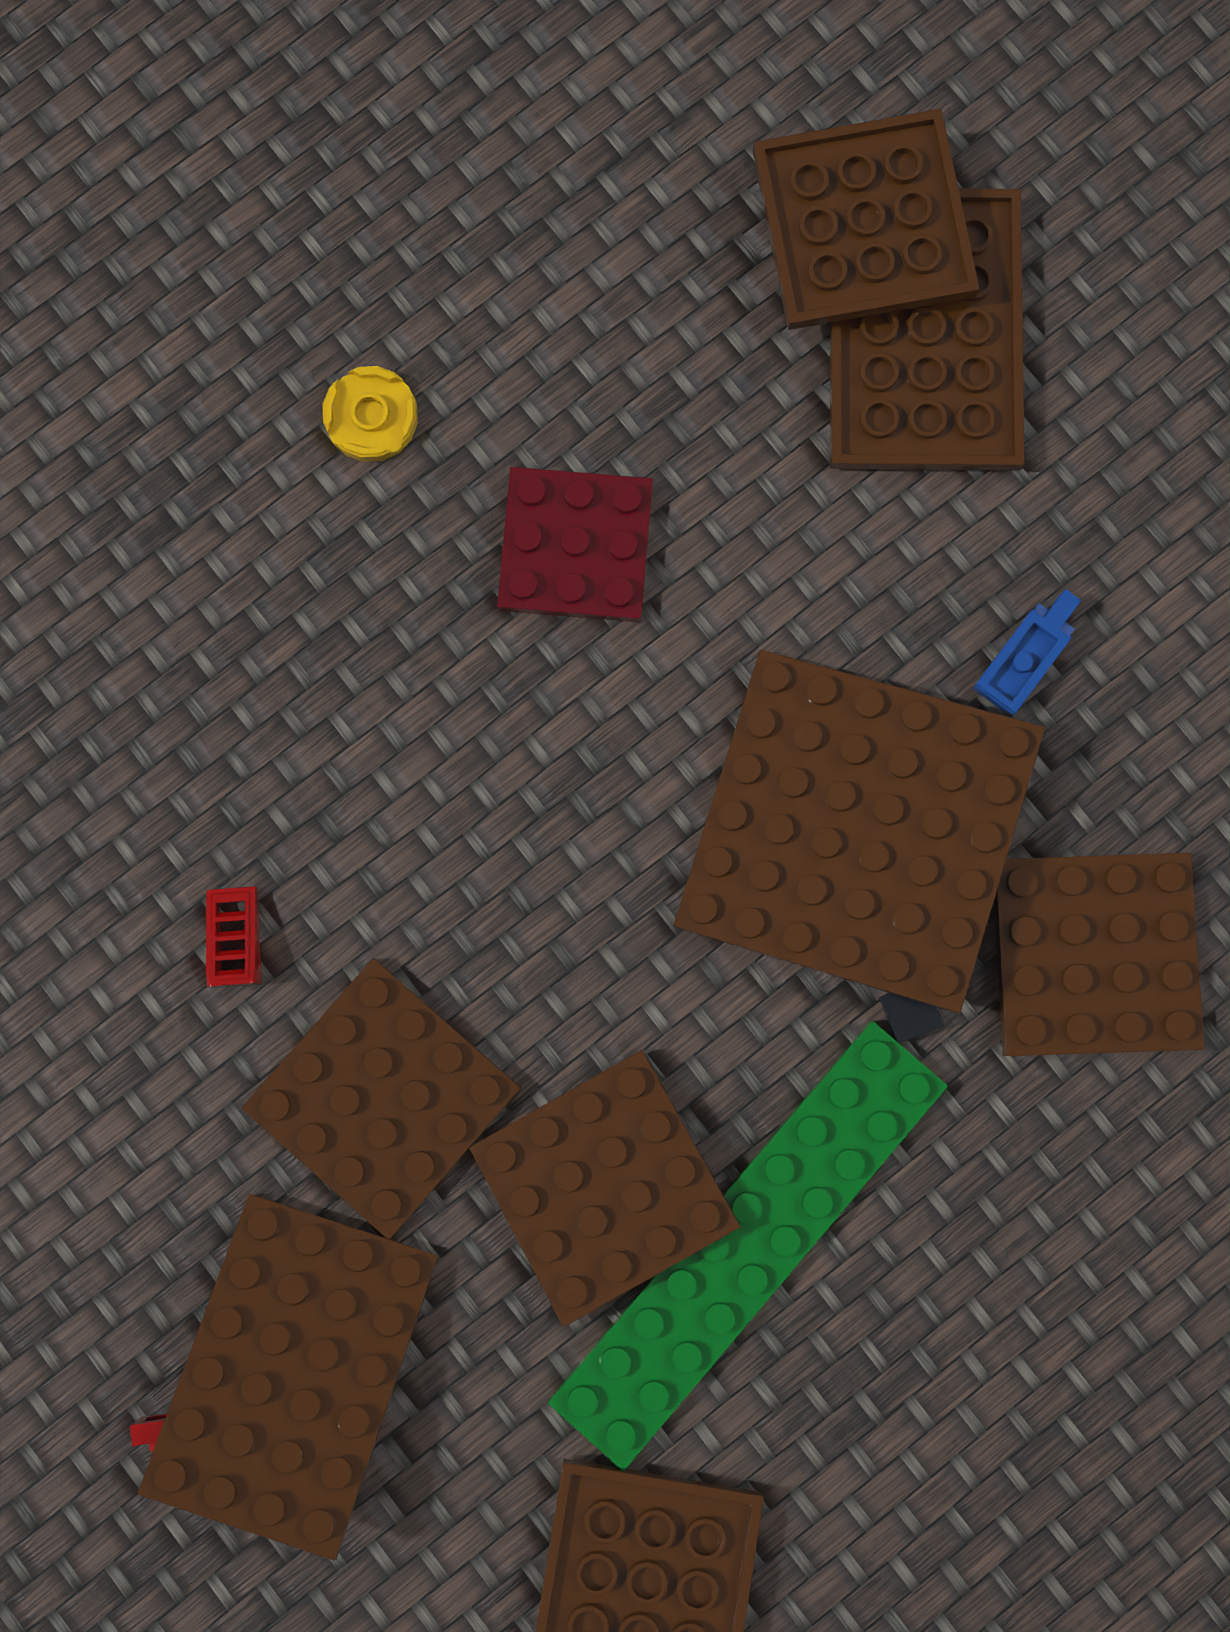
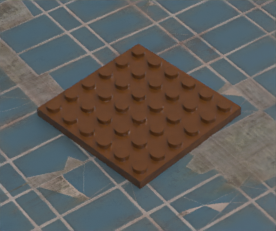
[673,650,1045,1014]

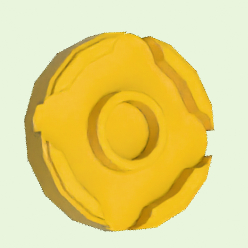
[322,366,418,462]

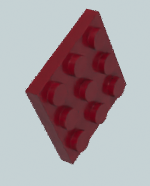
[497,467,653,623]

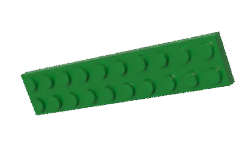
[547,1021,948,1470]

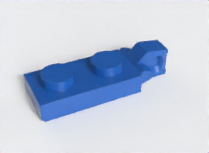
[972,589,1081,717]

